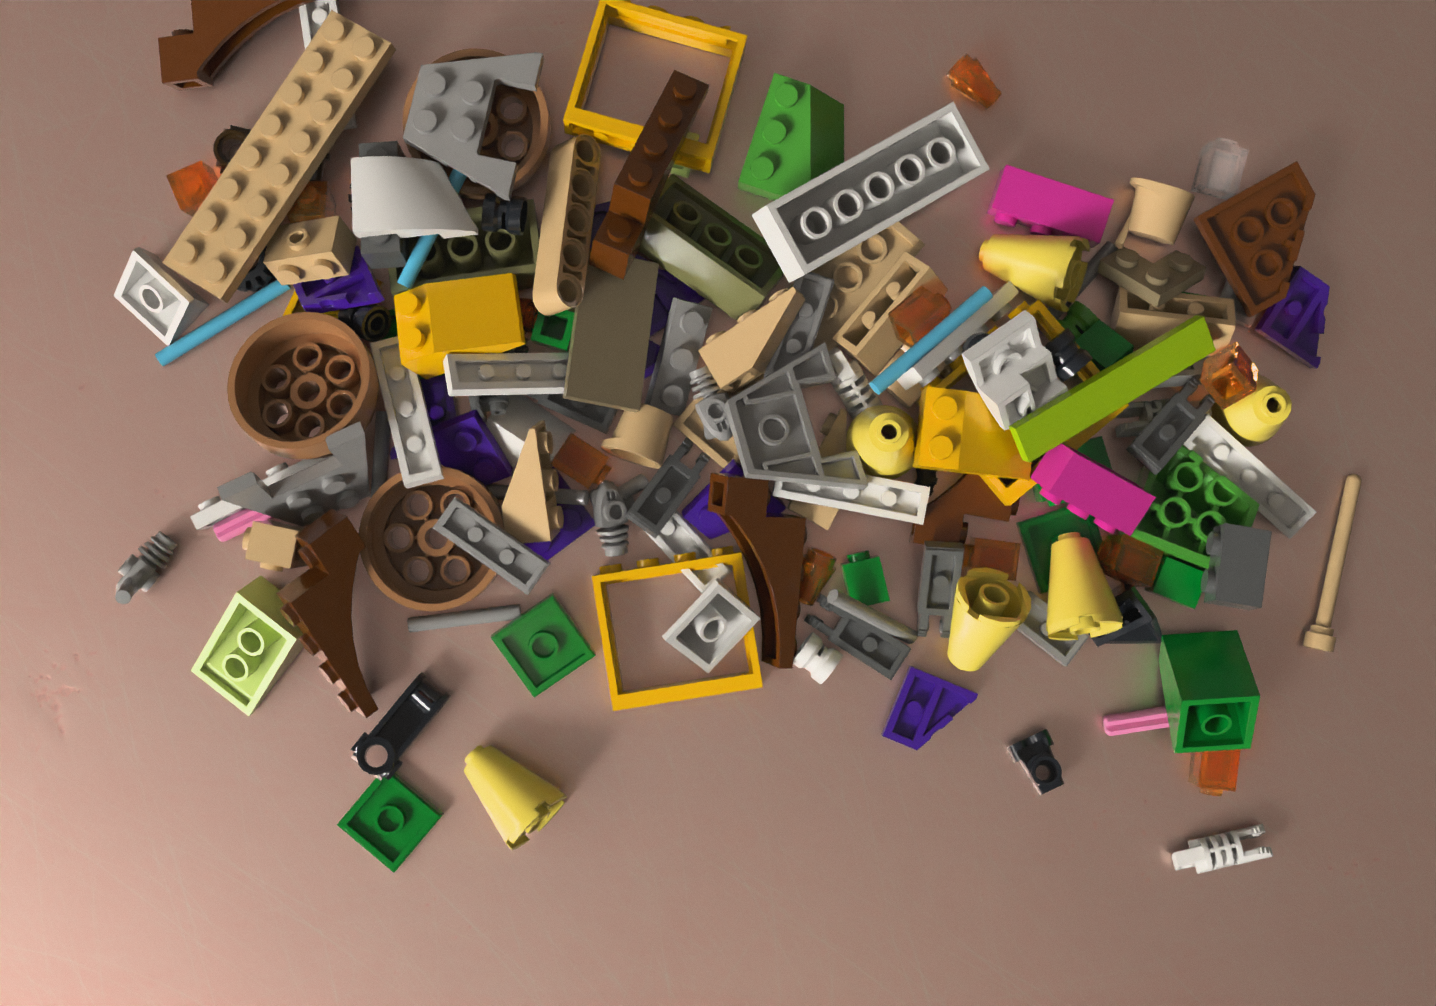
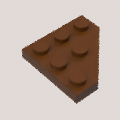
[1193,161,1316,318]

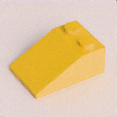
[394,273,525,379]
[913,386,1032,481]

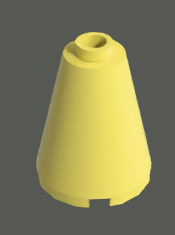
[979,234,1090,312]
[1211,372,1292,447]
[846,405,917,480]
[1046,532,1123,640]
[947,567,1031,671]
[464,745,567,850]

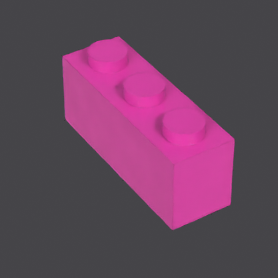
[986,165,1114,248]
[1030,443,1156,536]

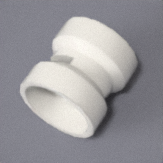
[793,632,843,684]

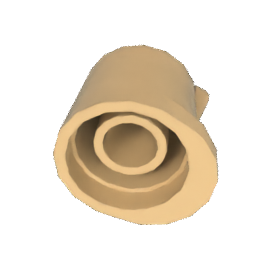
[1114,177,1195,249]
[601,403,674,469]

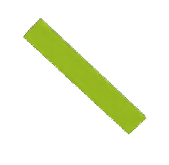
[1009,315,1216,463]

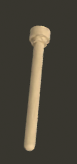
[1303,474,1362,652]

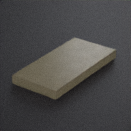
[563,248,659,413]

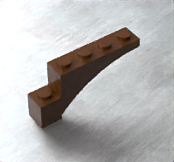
[158,0,317,91]
[589,70,709,280]
[707,473,807,669]
[909,474,1020,545]
[276,509,378,718]

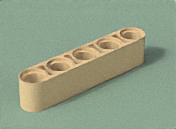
[532,133,601,316]

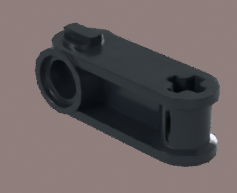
[350,672,451,782]

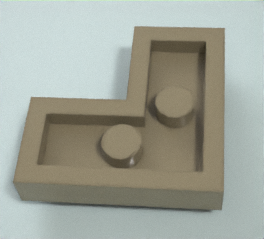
[1097,246,1207,307]

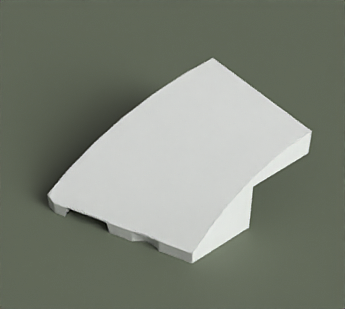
[351,156,478,239]
[962,310,1068,430]

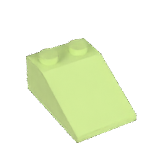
[191,576,304,716]

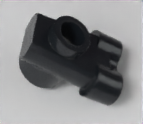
[1007,729,1064,796]

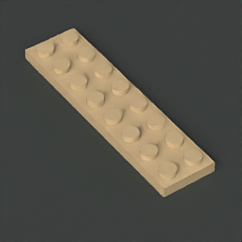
[162,10,396,304]
[672,221,925,469]

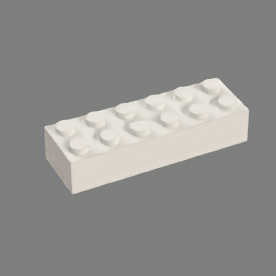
[752,101,990,283]

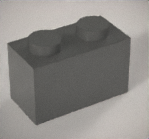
[1201,523,1272,610]

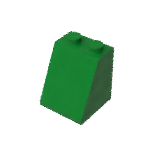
[1158,630,1260,753]

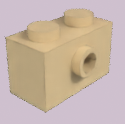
[263,215,357,285]
[242,520,307,572]

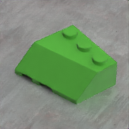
[738,73,844,201]
[1116,445,1260,572]

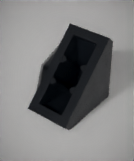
[1089,583,1162,647]

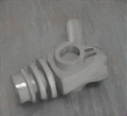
[689,366,733,441]
[589,473,649,557]
[115,531,177,604]

